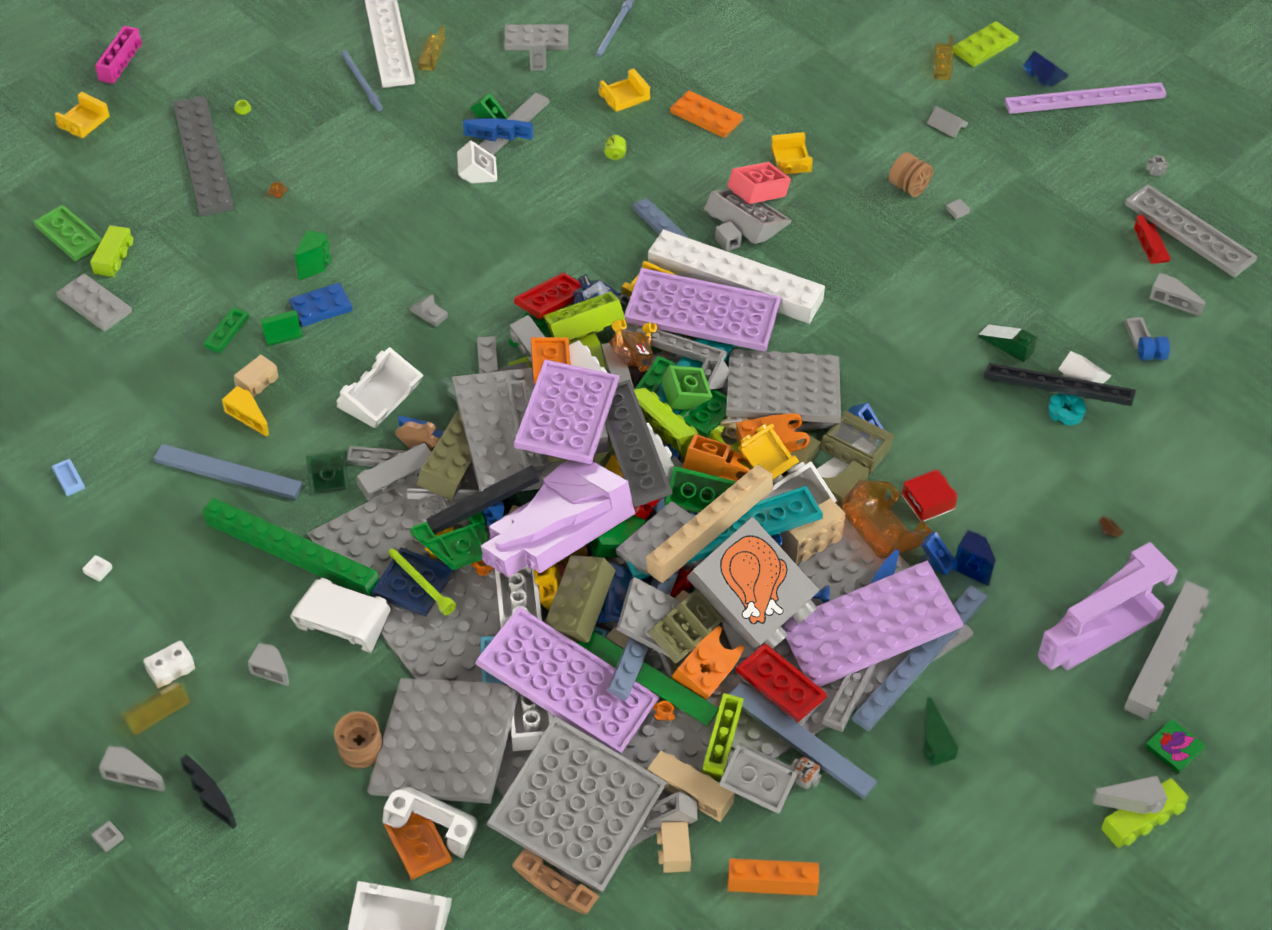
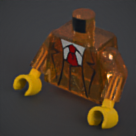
[609,320,657,372]

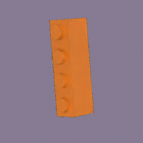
[728,858,819,896]

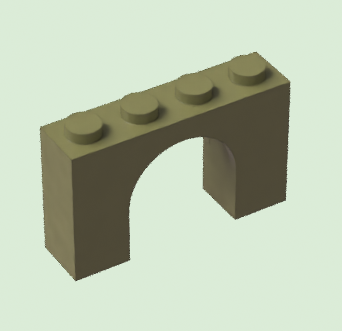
[782,435,869,509]

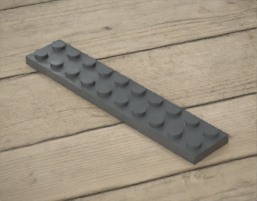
[173,96,234,217]

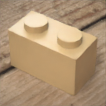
[234,355,279,397]
[657,821,691,873]

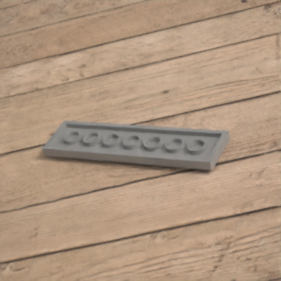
[1125,184,1258,278]

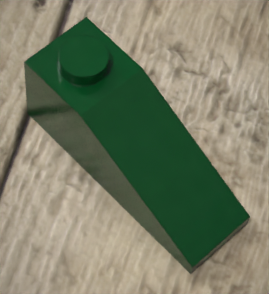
[978,324,1037,362]
[923,697,958,767]

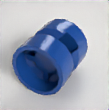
[1138,336,1170,361]

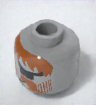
[791,757,822,789]

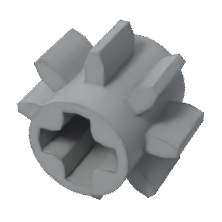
[1146,155,1168,176]

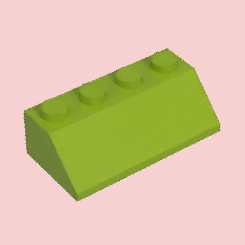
[543,291,625,342]
[634,388,698,458]

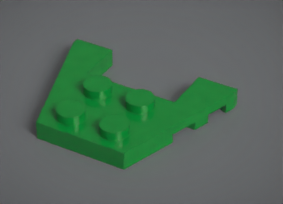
[410,511,488,570]

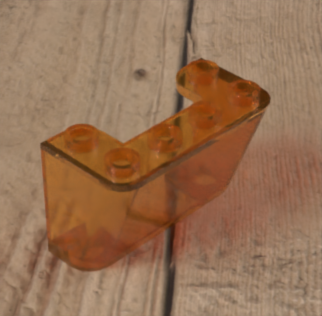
[842,480,932,559]

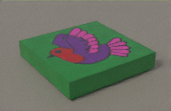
[1145,719,1206,774]

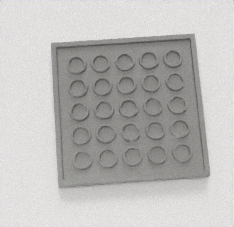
[726,349,841,423]
[367,678,519,803]
[487,716,667,894]

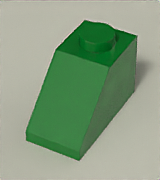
[470,93,509,119]

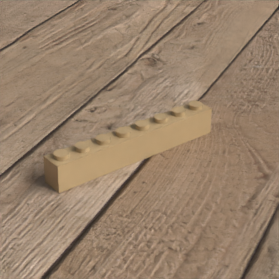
[646,465,773,583]

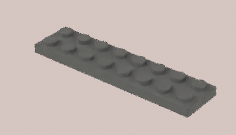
[605,379,673,507]

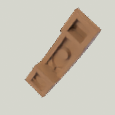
[512,848,599,915]

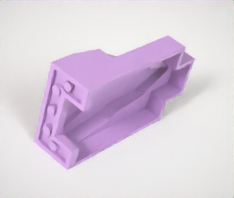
[481,460,635,577]
[1038,542,1178,671]

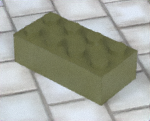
[545,555,616,643]

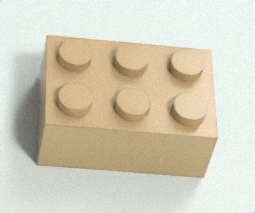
[781,498,846,565]

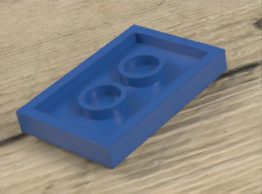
[289,283,353,327]

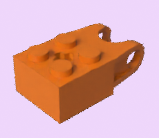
[736,413,810,465]
[682,434,752,481]
[670,625,745,700]

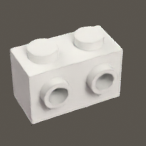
[143,640,195,688]

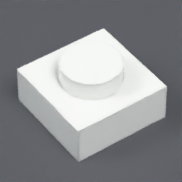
[83,555,113,582]

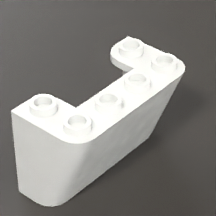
[336,347,423,428]
[762,462,837,538]
[383,787,478,859]

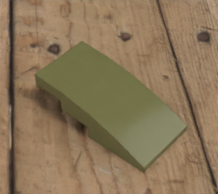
[648,589,724,664]

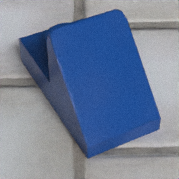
[920,532,956,575]

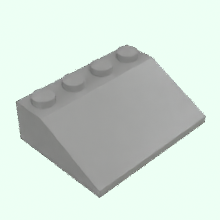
[704,189,792,244]

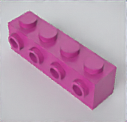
[95,26,142,84]

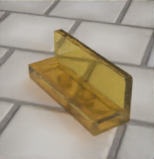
[418,26,445,71]
[934,35,953,80]
[120,682,191,735]

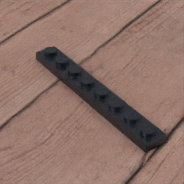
[984,363,1136,406]

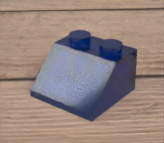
[1022,51,1069,87]
[952,530,996,586]

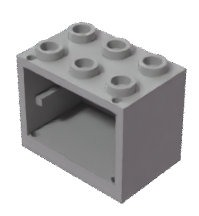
[719,743,800,814]

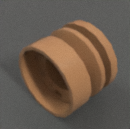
[888,152,933,197]
[334,711,382,768]

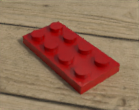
[514,272,581,319]
[736,643,827,723]

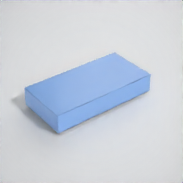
[52,459,85,496]

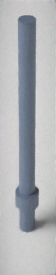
[595,0,634,58]
[341,50,383,111]

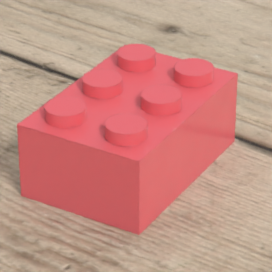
[727,162,791,204]

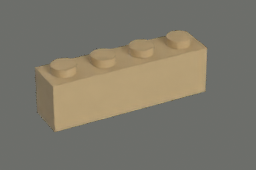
[647,751,735,822]

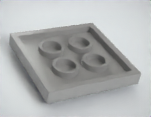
[616,577,681,657]

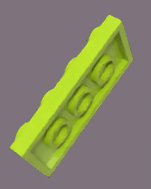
[951,21,1019,67]

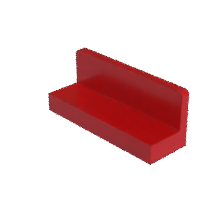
[1133,215,1171,264]

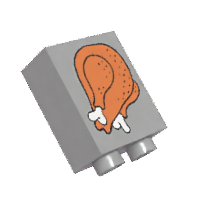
[686,517,820,650]

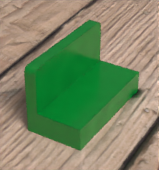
[260,310,303,346]

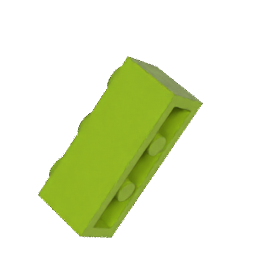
[90,225,133,277]

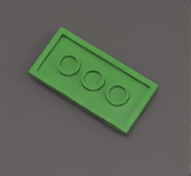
[34,205,102,262]

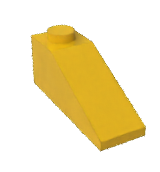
[222,386,269,437]

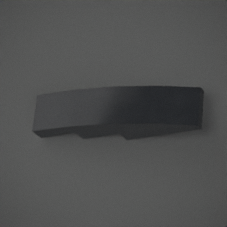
[180,754,237,829]

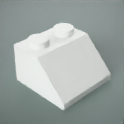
[457,141,497,183]
[1058,351,1111,383]

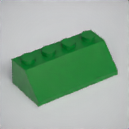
[664,466,737,513]

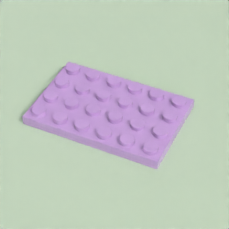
[514,359,620,464]

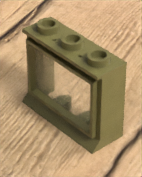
[820,410,895,475]

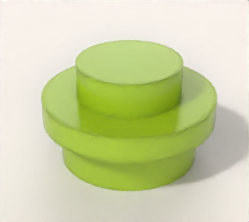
[234,100,251,115]

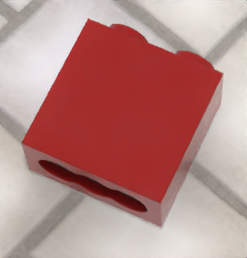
[902,469,958,523]

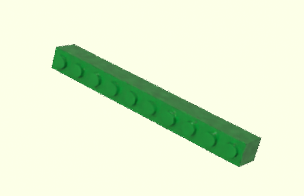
[201,497,379,597]

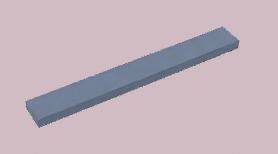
[153,444,303,500]
[729,682,877,799]

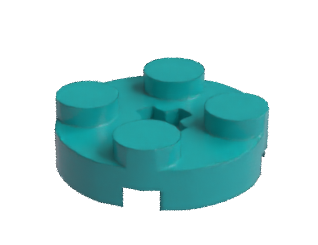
[1048,393,1086,425]

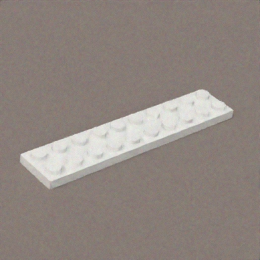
[365,0,415,88]

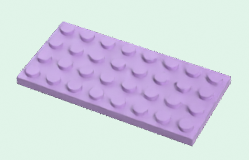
[624,268,781,352]
[781,561,963,687]
[475,607,659,755]

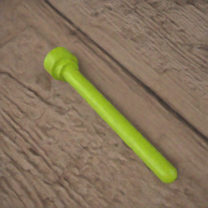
[388,548,456,615]

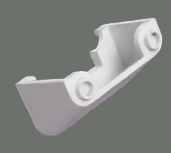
[290,578,391,653]
[348,881,452,930]

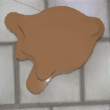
[395,421,440,453]

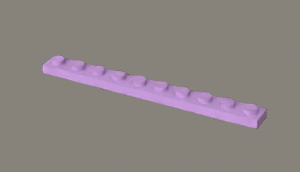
[1005,82,1166,114]

